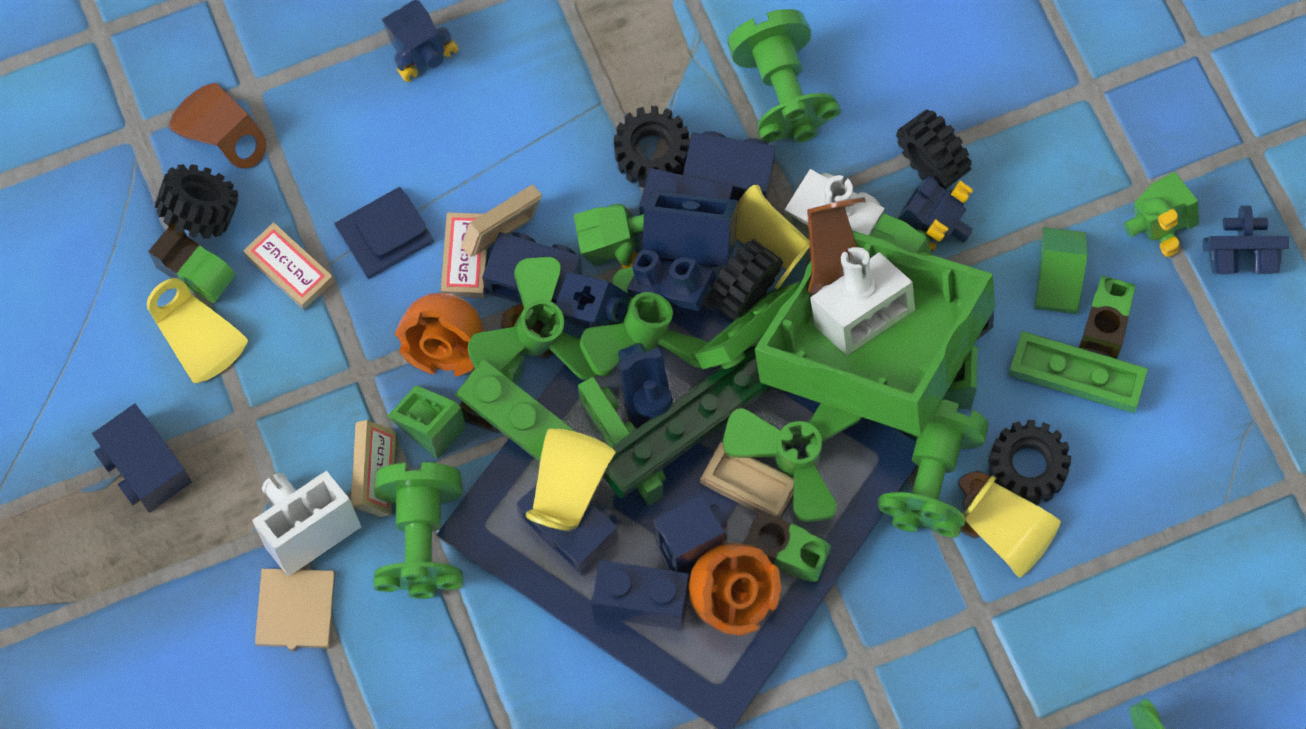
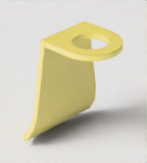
[736,185,810,290]
[146,278,248,383]
[526,429,616,531]
[963,475,1061,578]

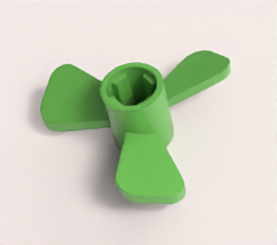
[468,257,597,380]
[580,267,708,376]
[723,403,861,522]

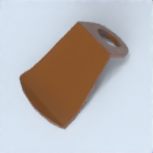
[169,82,266,169]
[807,197,866,295]

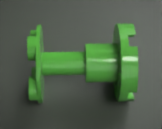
[728,9,841,143]
[877,399,989,538]
[373,462,463,599]

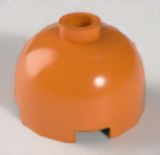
[395,292,484,377]
[688,542,781,636]

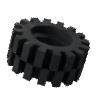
[614,106,690,188]
[896,109,972,189]
[155,164,239,239]
[708,239,783,321]
[988,420,1071,505]

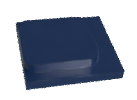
[334,186,434,279]

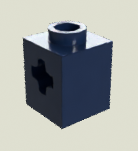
[556,272,631,328]

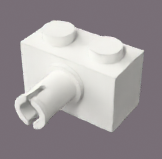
[784,169,885,240]
[810,247,915,356]
[252,471,361,577]

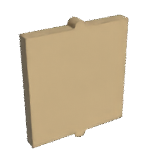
[255,568,335,652]

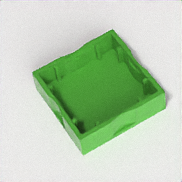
[755,230,995,437]

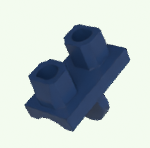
[1203,205,1289,274]
[627,249,716,314]
[617,343,673,427]

